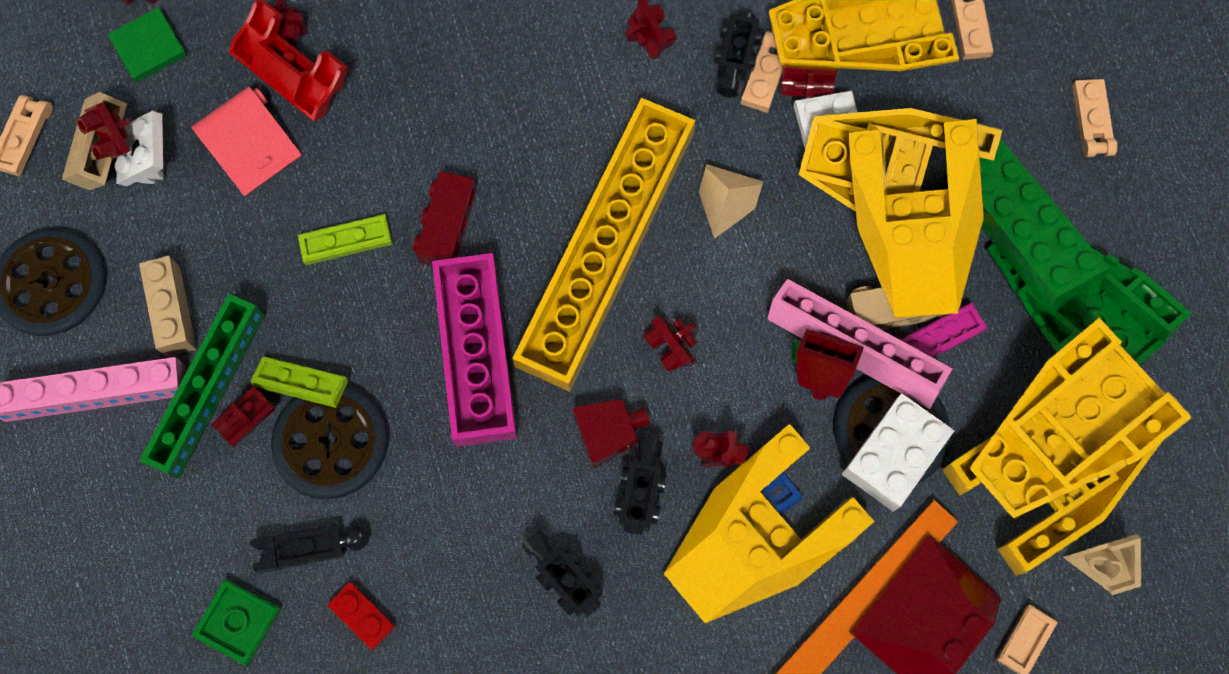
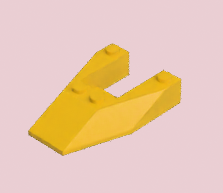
[799,108,1003,212]
[849,119,984,318]
[664,424,874,623]
[942,437,1161,576]

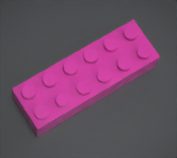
[432,253,518,447]

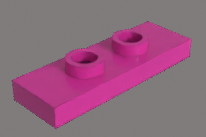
[901,303,988,358]

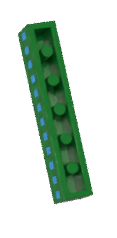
[139,293,265,480]

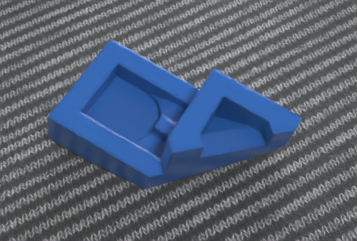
[760,472,802,515]

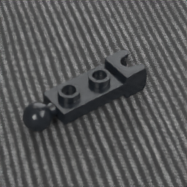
[250,525,369,573]

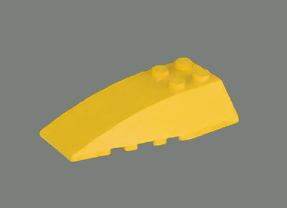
[970,318,1192,518]

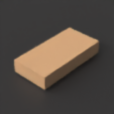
[995,604,1058,674]

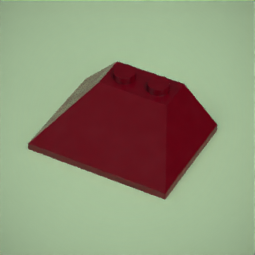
[849,535,1001,674]

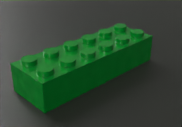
[943,138,1109,314]

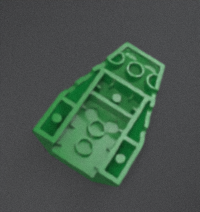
[987,243,1192,366]

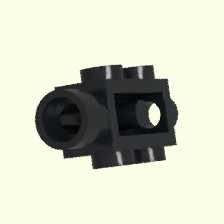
[714,11,764,98]
[614,437,667,535]
[521,530,603,618]

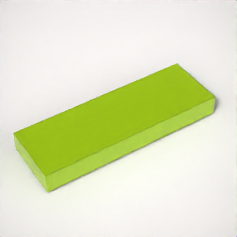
[298,214,393,265]
[250,356,348,408]

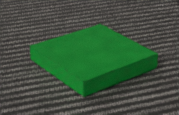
[107,7,187,83]
[191,579,281,667]

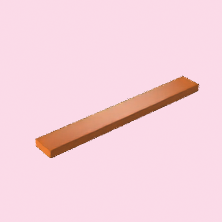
[776,500,958,674]

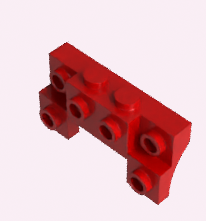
[229,0,348,121]

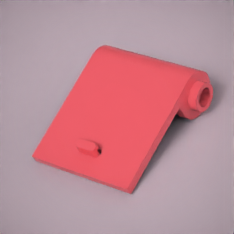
[191,86,302,196]

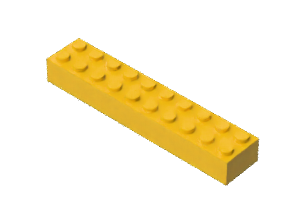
[512,98,695,392]

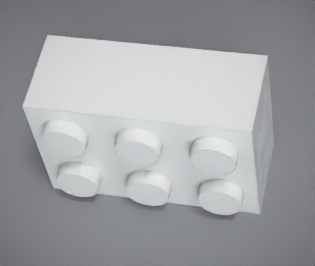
[842,393,954,512]

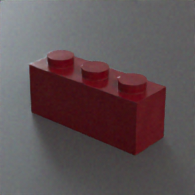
[413,171,477,266]

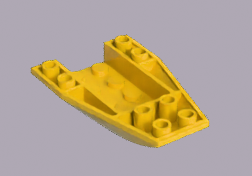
[769,0,959,71]

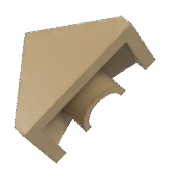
[699,165,763,239]
[1063,534,1141,595]

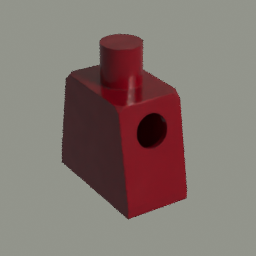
[797,329,864,400]
[572,399,650,469]

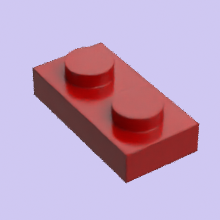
[327,582,396,651]

